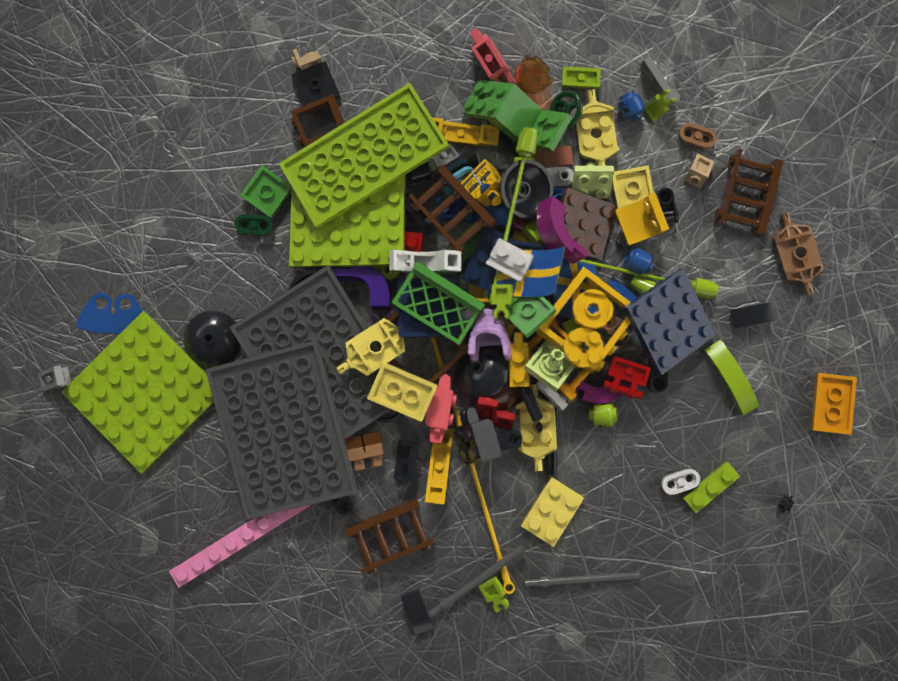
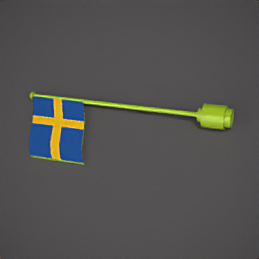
[488,127,565,304]
[553,257,719,319]

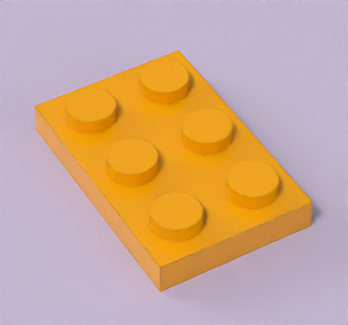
[810,373,857,435]

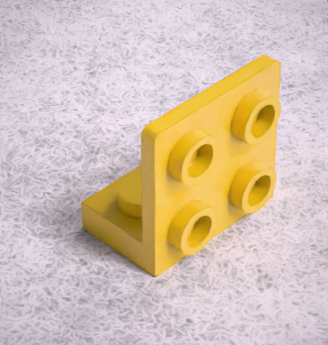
[615,193,669,245]

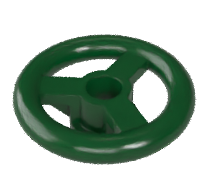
[549,91,583,129]

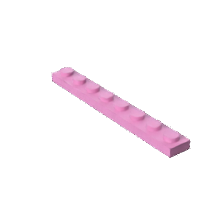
[169,504,311,588]

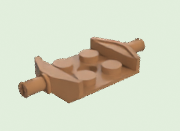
[771,212,824,295]

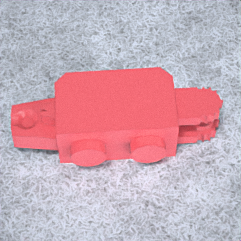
[469,28,516,84]
[425,374,457,443]

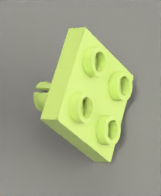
[571,162,614,199]
[524,340,575,392]

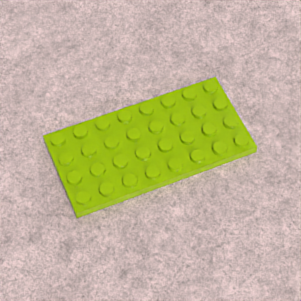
[279,83,450,229]

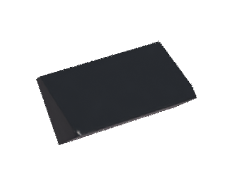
[444,148,479,174]

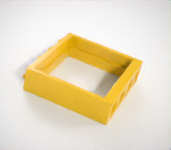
[535,267,632,374]

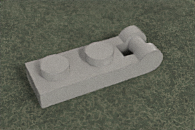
[640,56,680,108]

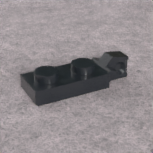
[405,193,437,239]

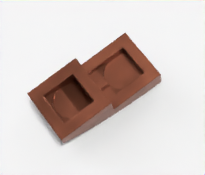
[531,146,574,168]

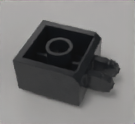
[454,407,502,464]

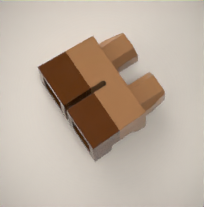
[344,431,385,471]

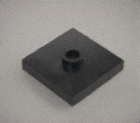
[291,61,340,106]

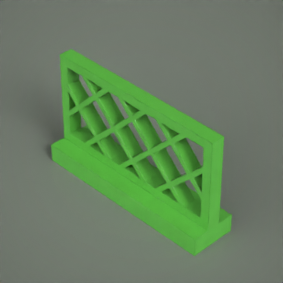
[392,262,485,345]

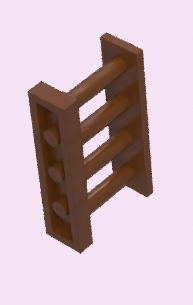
[714,149,784,237]
[409,165,497,256]
[344,497,435,574]

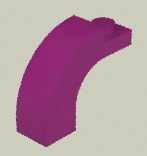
[537,195,588,264]
[566,376,631,403]

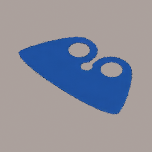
[76,293,143,334]

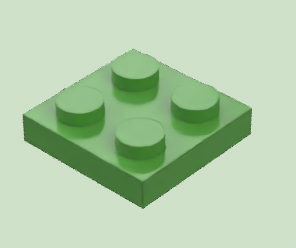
[240,165,292,219]
[501,296,557,338]

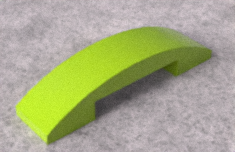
[703,340,759,415]

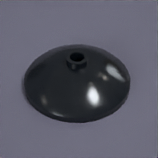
[499,159,553,218]
[184,310,241,367]
[455,345,510,400]

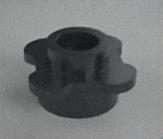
[777,494,794,513]

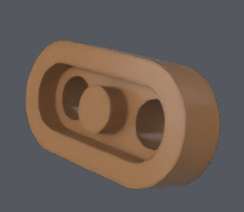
[678,123,717,149]

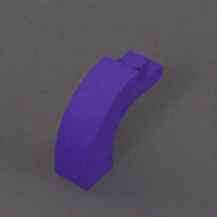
[333,266,392,311]

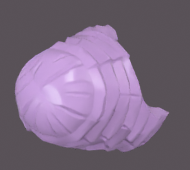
[468,309,511,363]

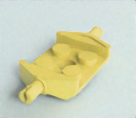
[575,89,619,166]
[336,318,405,376]
[516,384,557,471]

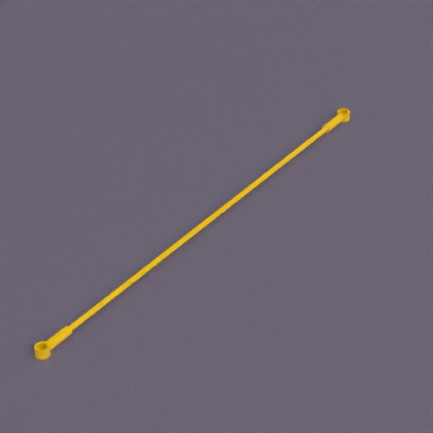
[431,337,515,594]

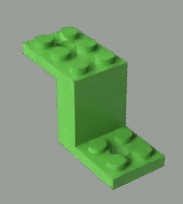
[462,80,572,151]

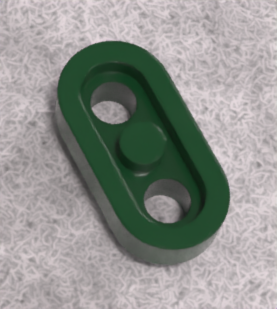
[234,214,274,236]

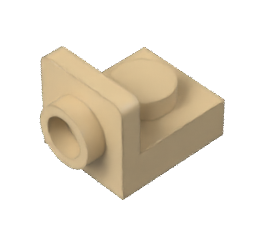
[292,49,322,71]
[684,153,714,188]

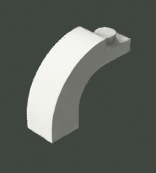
[389,250,461,273]

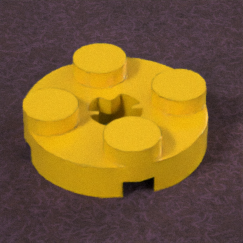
[572,289,613,330]
[562,328,603,368]

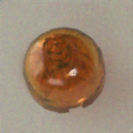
[514,55,553,94]

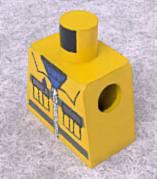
[461,159,502,207]

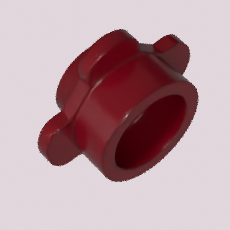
[511,216,527,234]

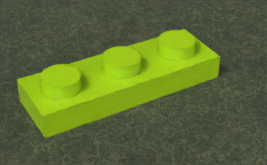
[682,461,740,513]

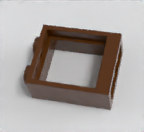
[290,94,345,147]

